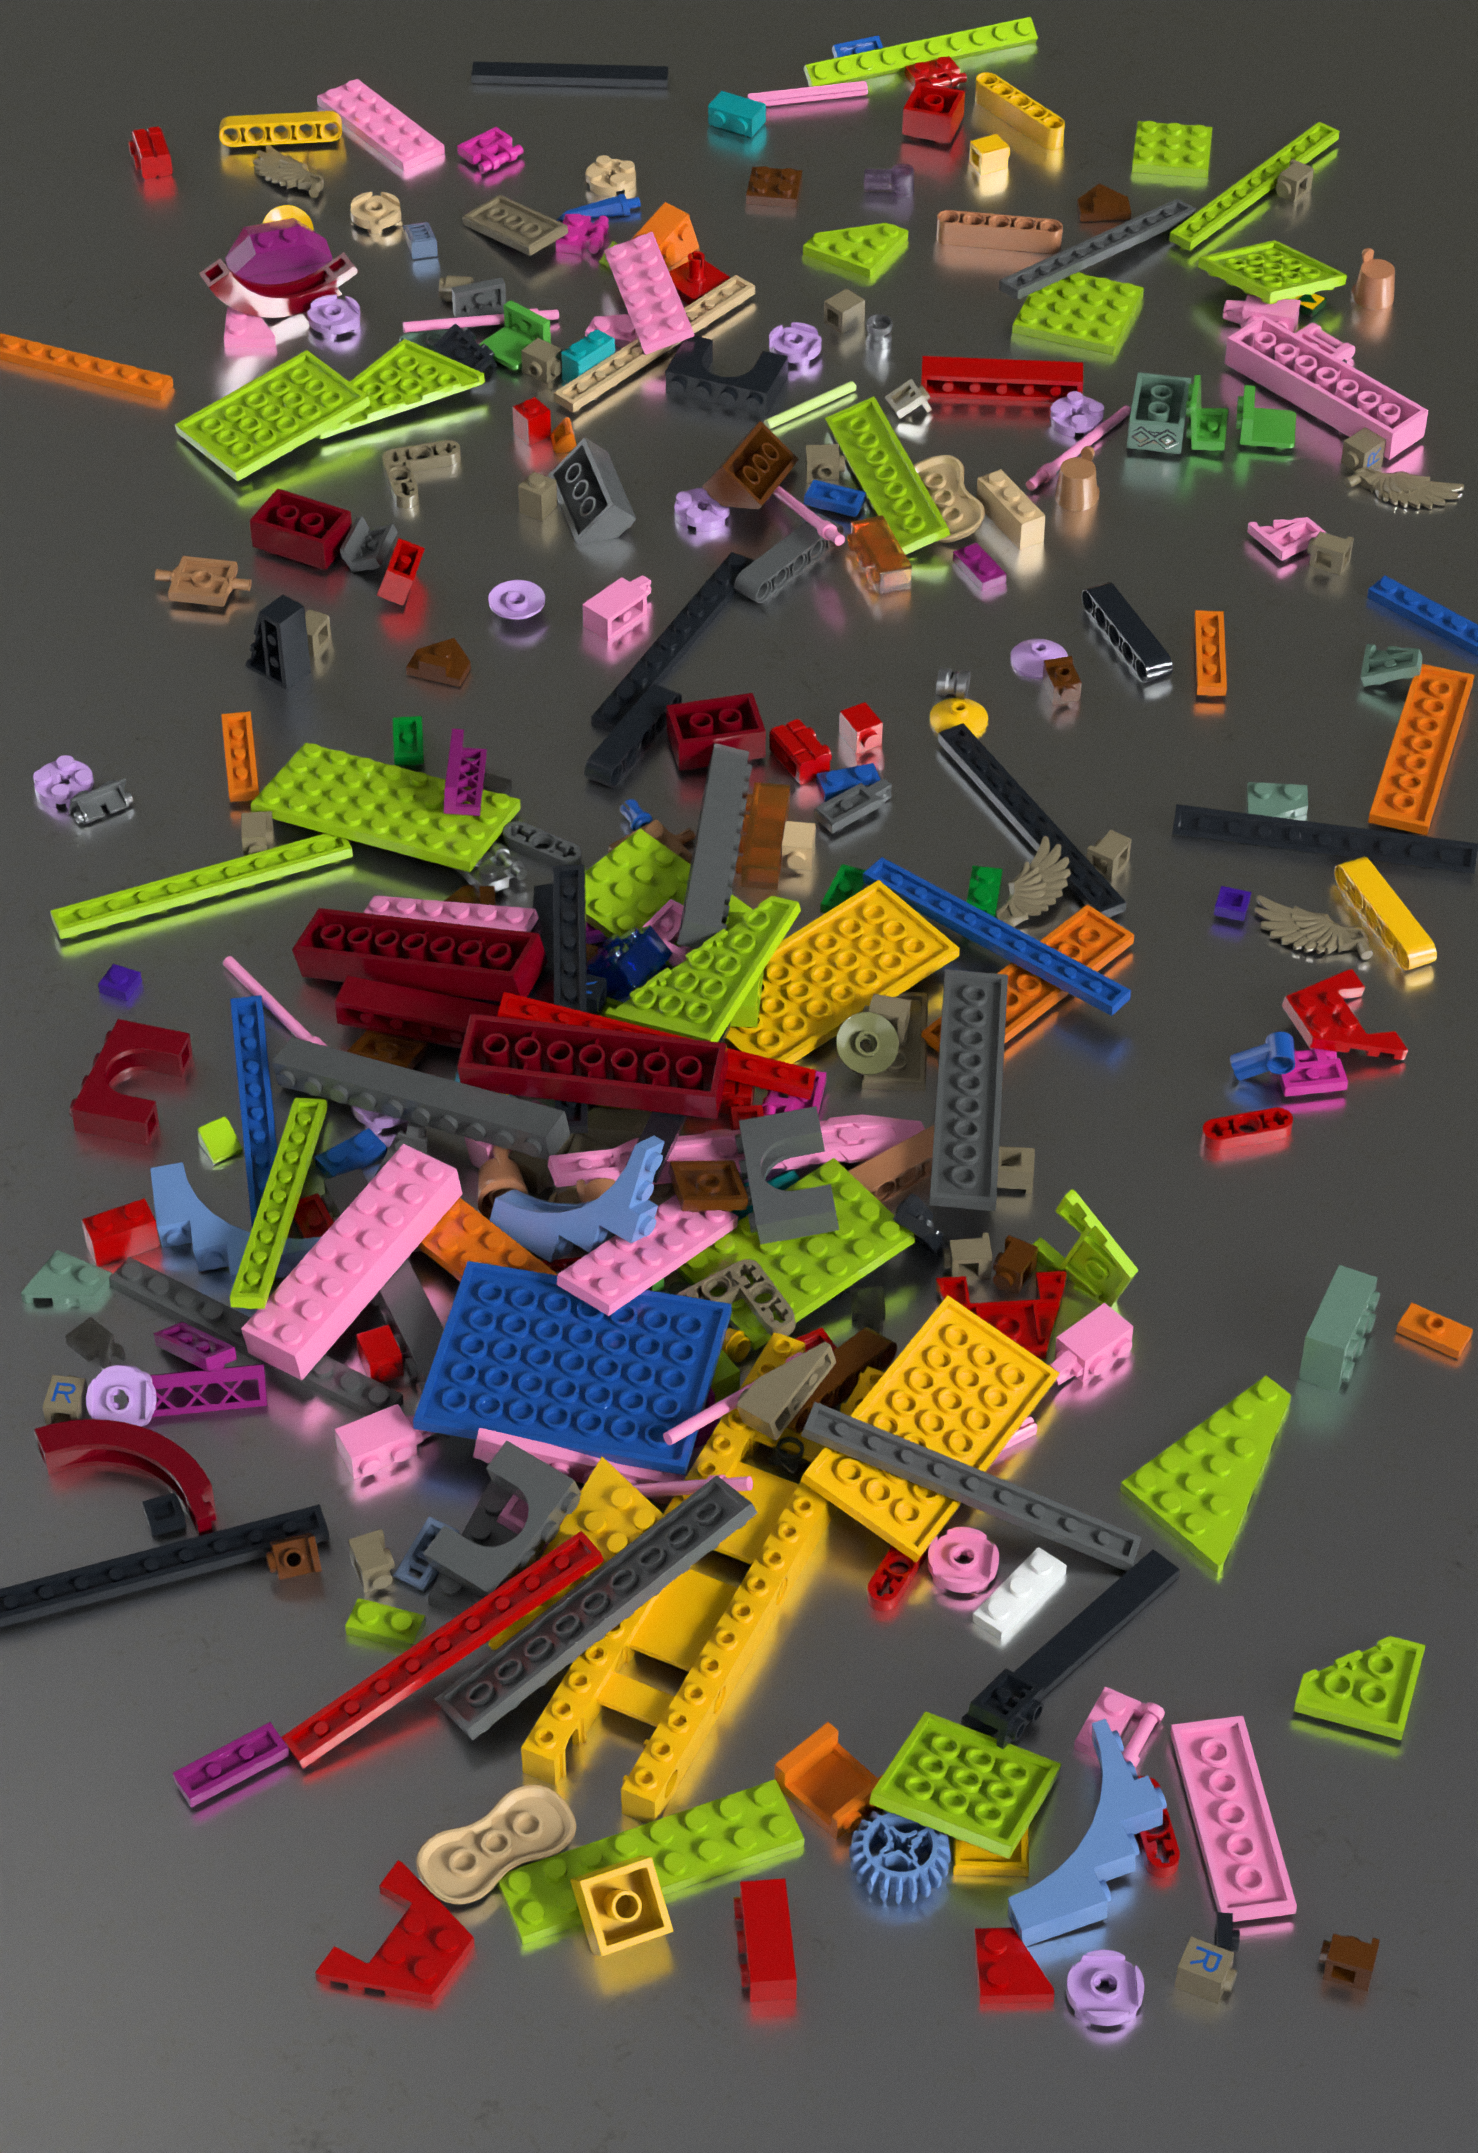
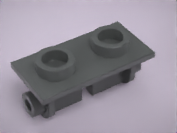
[69,778,133,824]

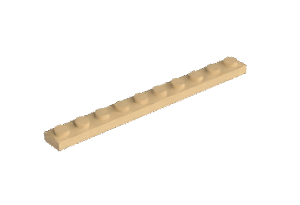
[554,275,755,412]

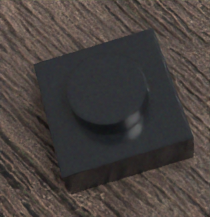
[142,1492,187,1537]
[1214,1912,1240,1952]

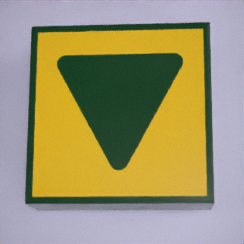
[1295,293,1327,318]

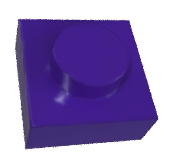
[1214,886,1251,921]
[98,964,142,1001]

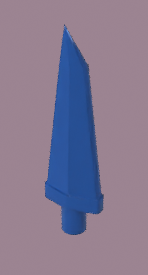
[556,194,641,221]

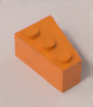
[631,202,700,269]

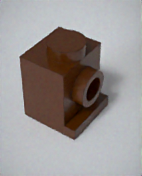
[1042,656,1082,705]
[993,1235,1038,1295]
[265,1533,322,1580]
[1318,1933,1380,1992]

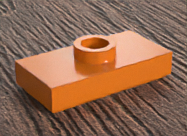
[1396,1302,1473,1359]

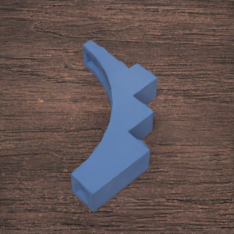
[489,1136,665,1263]
[150,1162,321,1285]
[1008,1719,1167,1947]

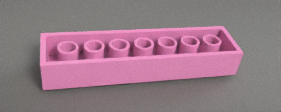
[1225,315,1428,460]
[241,1144,462,1380]

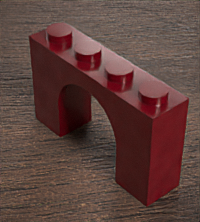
[69,1019,193,1146]

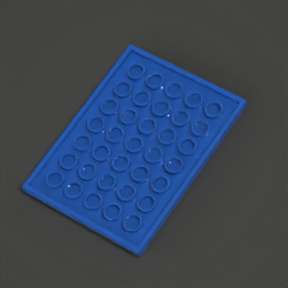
[413,1261,732,1475]

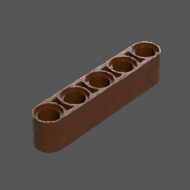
[786,1327,897,1434]

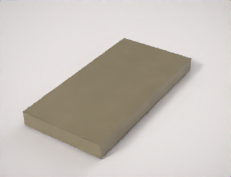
[462,195,568,256]
[862,992,928,1091]

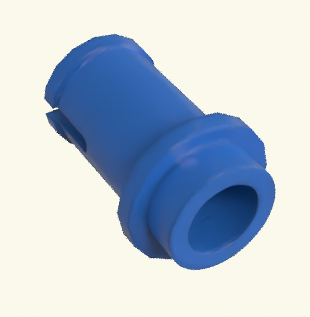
[620,799,653,832]

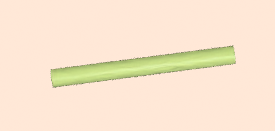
[764,381,856,430]

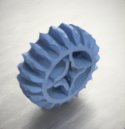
[849,1810,951,1904]

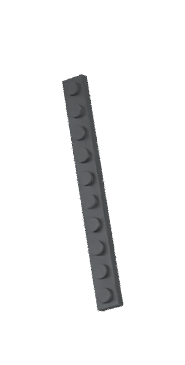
[998,199,1196,300]
[109,1257,404,1417]
[801,1402,1142,1571]

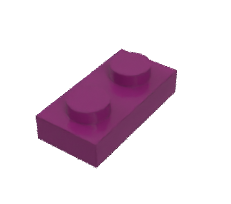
[952,543,1007,592]

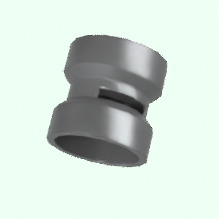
[865,314,893,351]
[936,666,970,699]

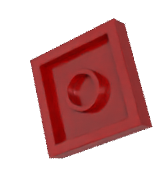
[669,251,731,305]

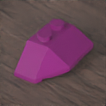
[225,218,333,278]

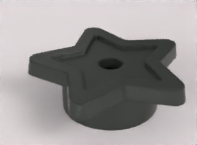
[768,1437,809,1474]

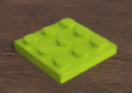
[1132,121,1212,178]

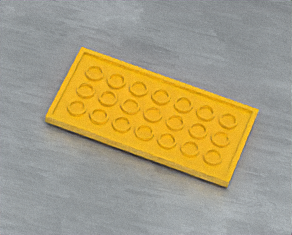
[724,880,959,1064]
[800,1295,1060,1562]

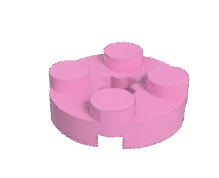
[928,1527,999,1593]

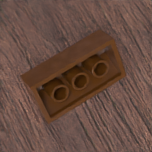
[702,421,799,510]

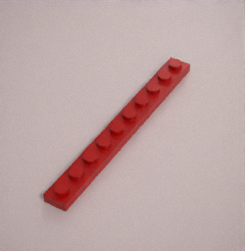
[497,992,816,1100]
[281,1531,604,1769]

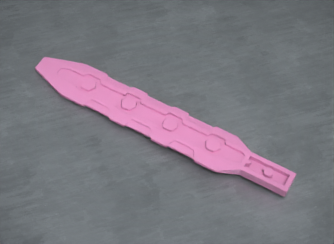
[548,1114,925,1187]

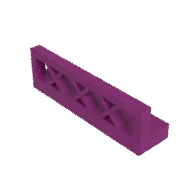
[444,728,487,816]
[127,1364,268,1417]

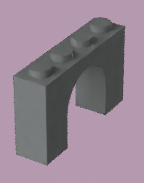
[735,1106,839,1245]
[423,1440,581,1599]

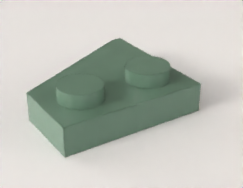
[1361,644,1423,687]
[1247,782,1308,818]
[21,1250,113,1304]

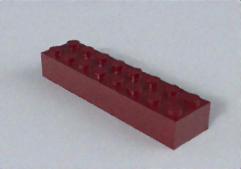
[292,908,548,1002]
[457,1014,728,1119]

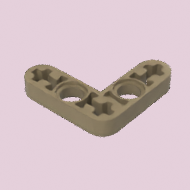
[382,440,461,509]
[677,1259,796,1336]

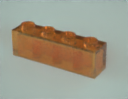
[736,782,790,890]

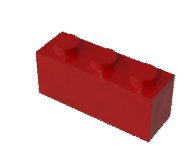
[733,1878,797,2002]

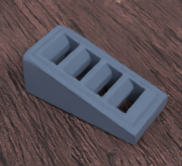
[402,222,438,259]
[393,1516,461,1592]

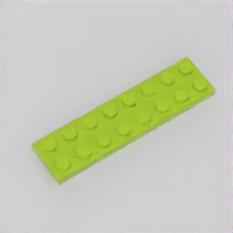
[825,396,951,558]
[497,1779,804,1945]

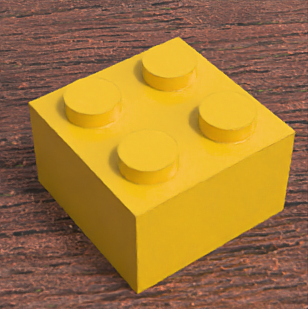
[570,1855,674,1956]

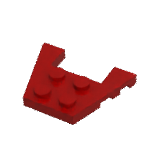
[1282,969,1408,1060]
[936,1271,1067,1359]
[315,1860,475,2004]

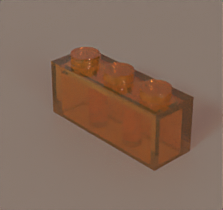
[847,515,912,595]

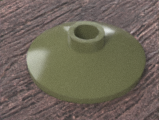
[836,1012,899,1075]

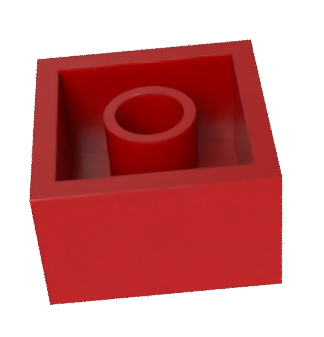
[902,82,965,143]

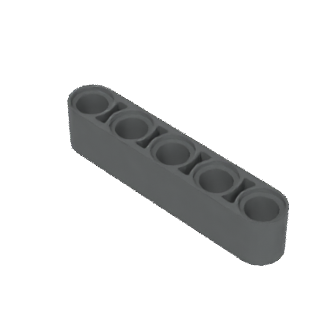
[734,514,844,603]

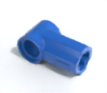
[1230,1032,1295,1081]

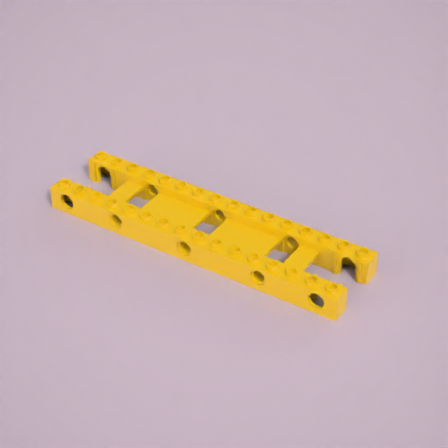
[521,1333,885,1823]

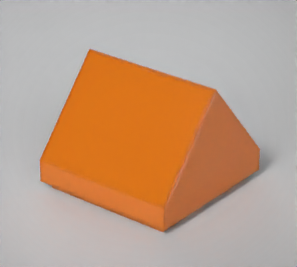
[550,417,577,453]

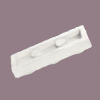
[973,1547,1067,1640]

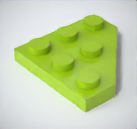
[803,223,908,278]
[1294,1636,1426,1740]

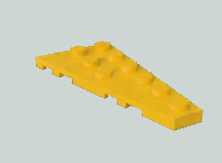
[488,1457,665,1652]

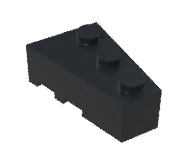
[245,594,311,690]

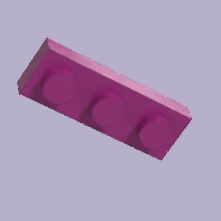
[153,1322,237,1372]
[172,1722,289,1808]

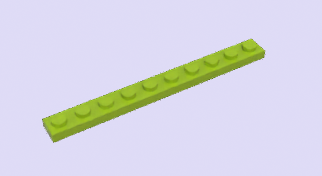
[804,17,1038,87]
[1169,122,1340,251]
[50,833,353,939]
[230,1098,327,1309]

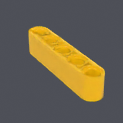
[975,72,1065,150]
[219,111,342,147]
[1334,857,1437,971]

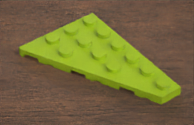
[316,339,485,439]
[605,896,801,1042]
[1120,1375,1291,1575]

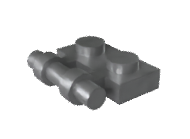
[454,842,527,893]

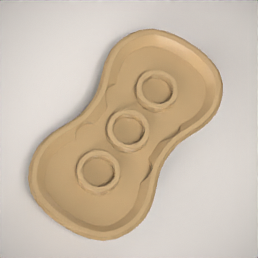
[913,455,985,543]
[416,1784,576,1905]

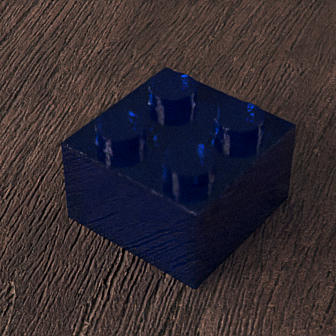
[587,925,673,1000]

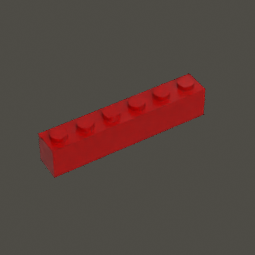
[921,356,1083,403]

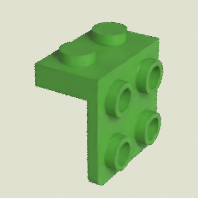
[479,300,551,370]
[1186,375,1229,451]
[1236,385,1296,449]

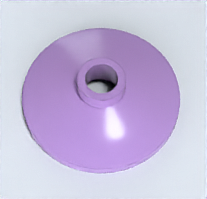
[488,580,545,619]
[1010,639,1068,679]

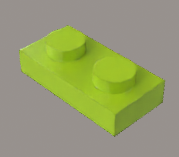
[345,1598,426,1650]

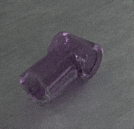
[864,164,914,198]

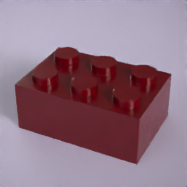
[249,488,352,570]
[666,693,766,771]

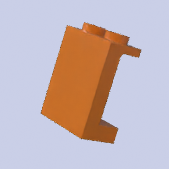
[774,1722,884,1841]

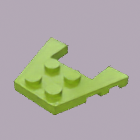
[1032,1189,1139,1307]

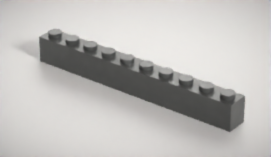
[677,743,752,949]
[271,1037,570,1160]
[321,1168,453,1439]

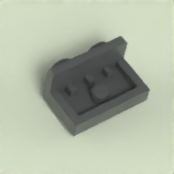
[452,277,506,318]
[340,516,398,573]

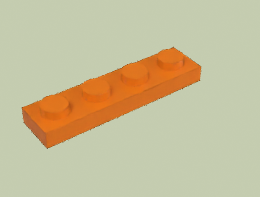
[1194,610,1227,696]
[221,711,259,802]

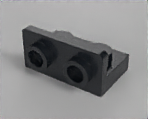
[433,323,497,372]
[893,1193,948,1259]
[968,1668,1044,1749]

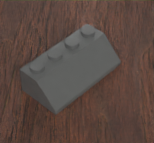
[548,437,637,545]

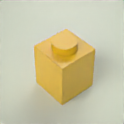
[969,134,1010,176]

